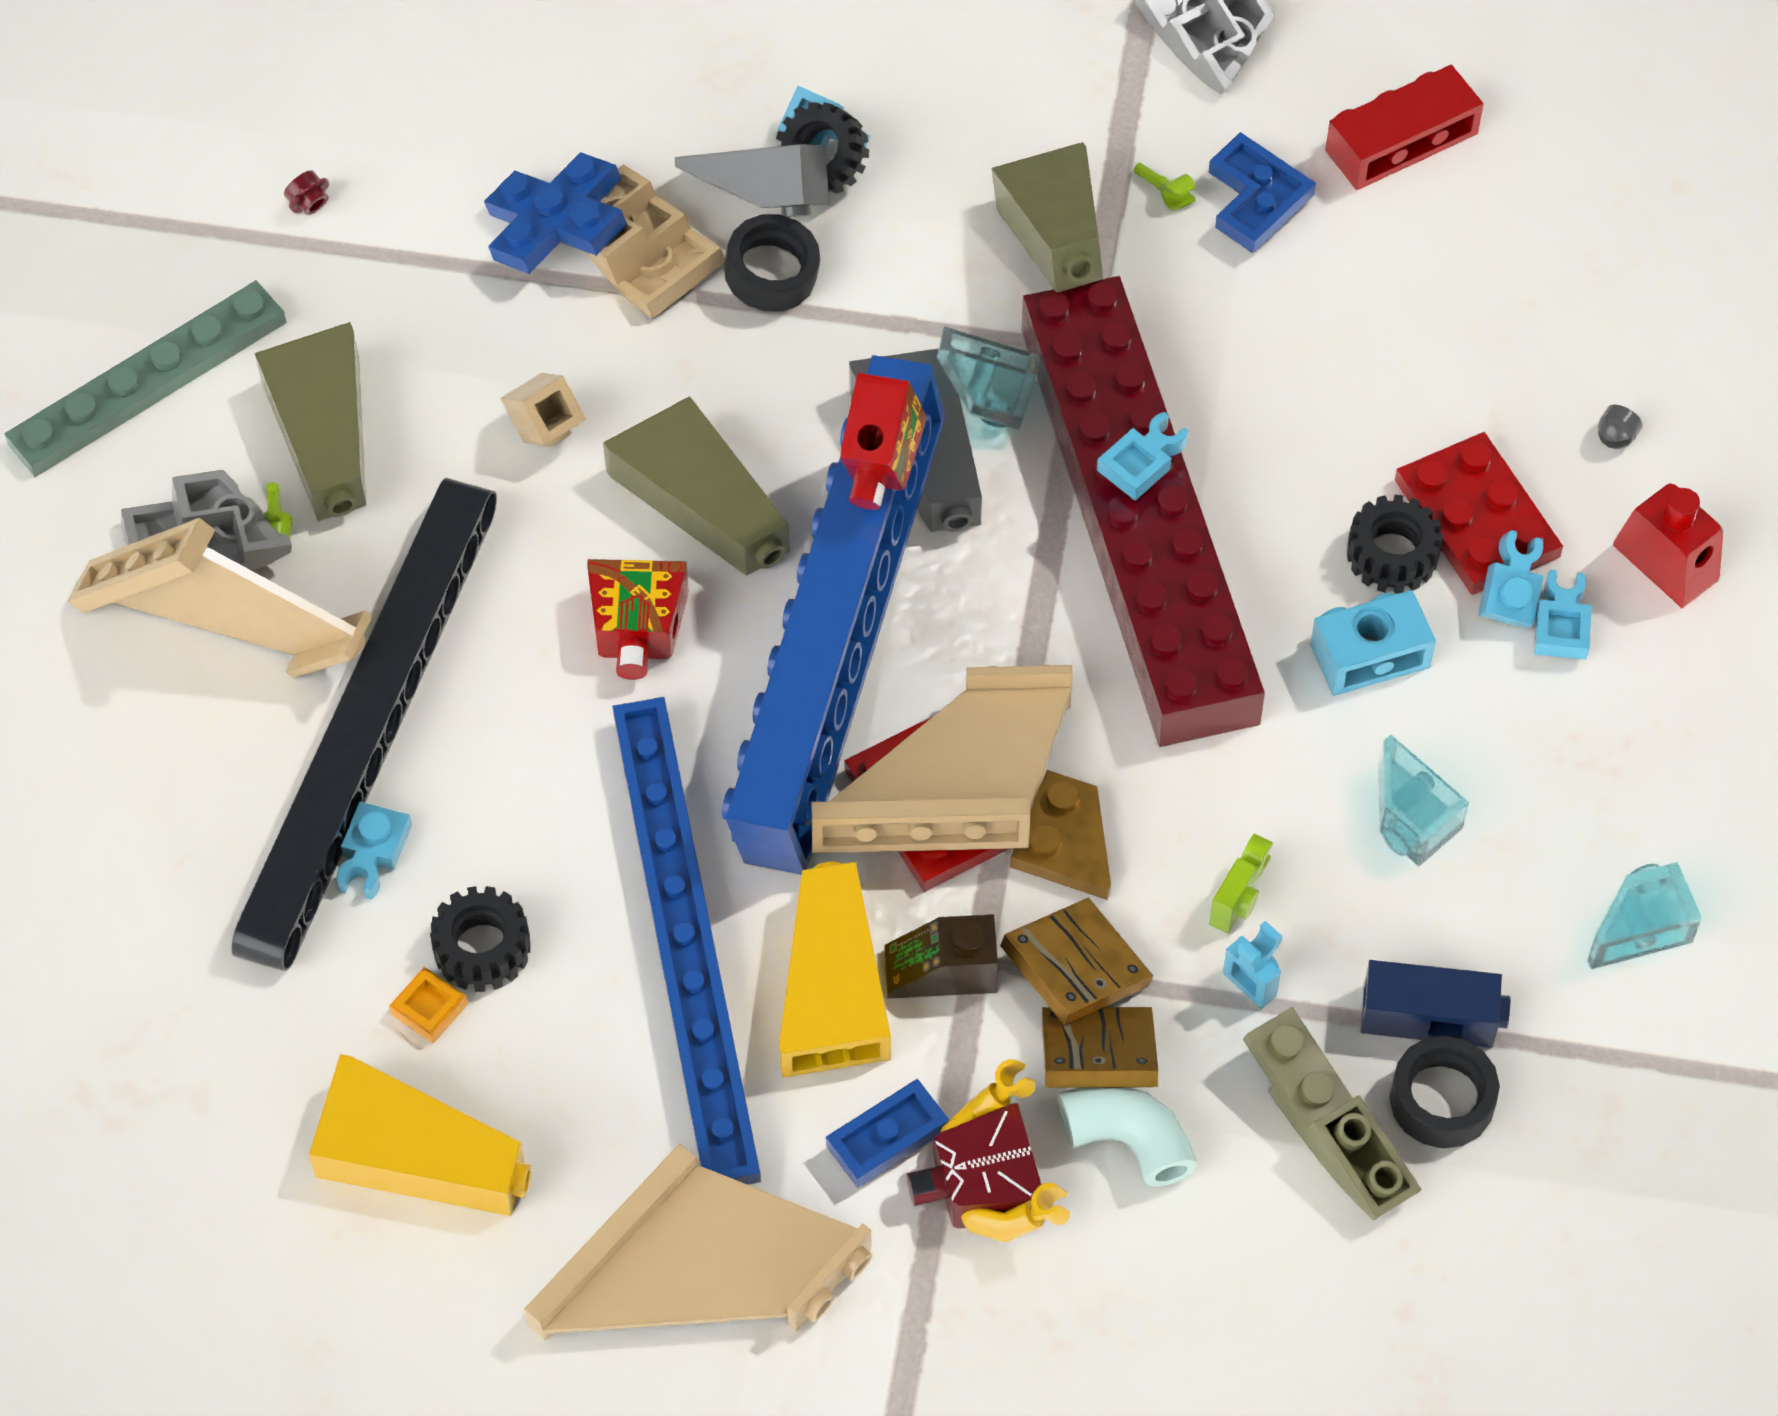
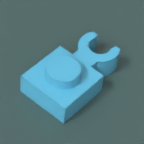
[1097,412,1189,501]
[1478,530,1544,629]
[1534,570,1592,660]
[337,801,412,900]

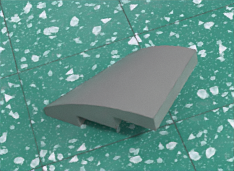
[1134,0,1275,95]
[121,470,292,572]

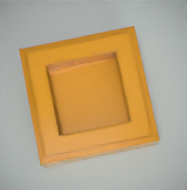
[389,967,468,1044]

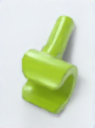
[1133,162,1196,210]
[263,482,293,538]

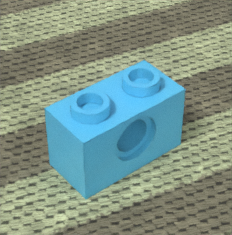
[1310,590,1436,696]

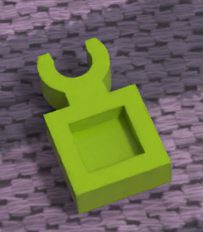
[1209,833,1273,934]

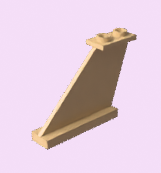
[68,518,372,678]
[811,665,1073,853]
[524,1143,873,1340]

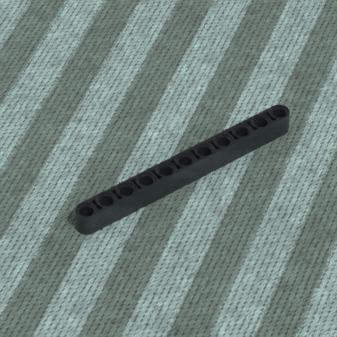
[231,478,497,971]

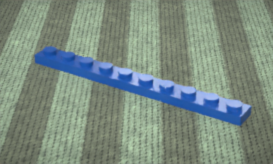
[612,697,761,1185]

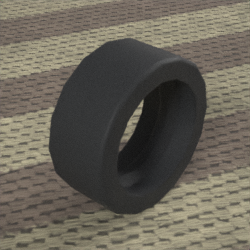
[724,214,820,312]
[1389,1035,1500,1149]

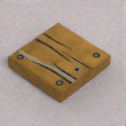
[1000,897,1154,1025]
[1042,1007,1158,1088]

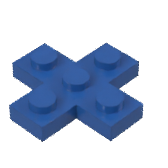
[484,152,627,274]

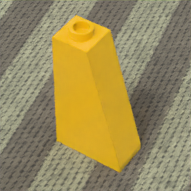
[779,861,891,1078]
[309,1054,532,1216]

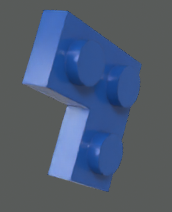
[1208,132,1316,253]

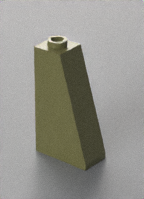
[991,142,1103,292]
[254,322,366,521]
[603,396,790,576]

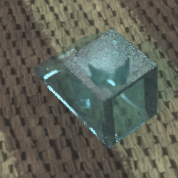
[937,326,1041,430]
[1378,734,1469,867]
[1587,862,1702,969]

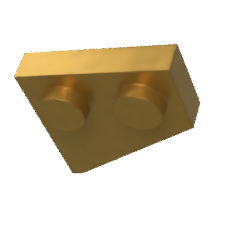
[1010,770,1111,900]

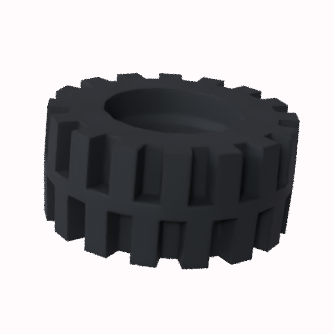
[776,102,870,195]
[1347,494,1443,594]
[430,886,531,992]

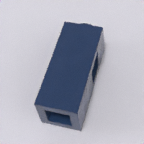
[1360,960,1511,1048]

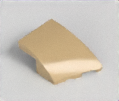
[584,164,725,319]

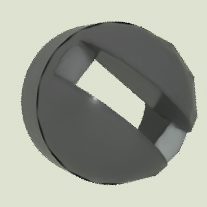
[1598,404,1643,449]

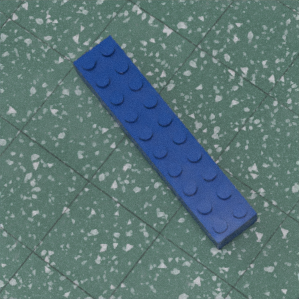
[722,355,945,875]

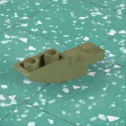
[1243,1006,1422,1221]

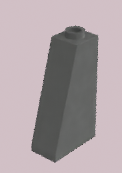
[849,347,982,532]

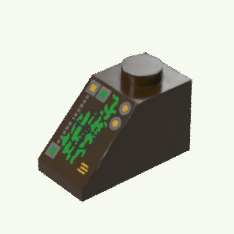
[884,914,998,999]

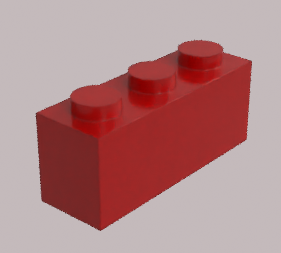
[1325,64,1484,191]

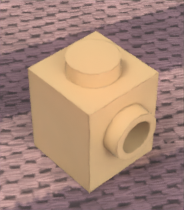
[500,373,586,447]

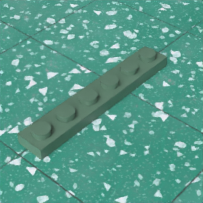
[4,280,287,477]

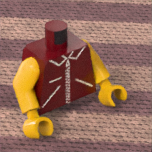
[906,1059,1070,1242]

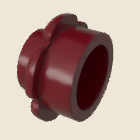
[283,170,329,215]

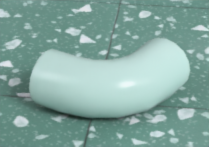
[1057,1088,1198,1186]

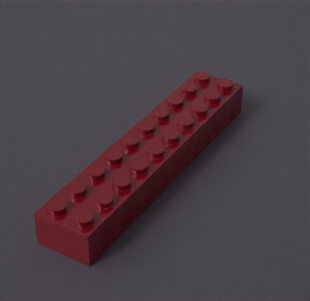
[1021,276,1265,747]

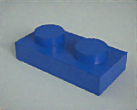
[825,1078,949,1188]

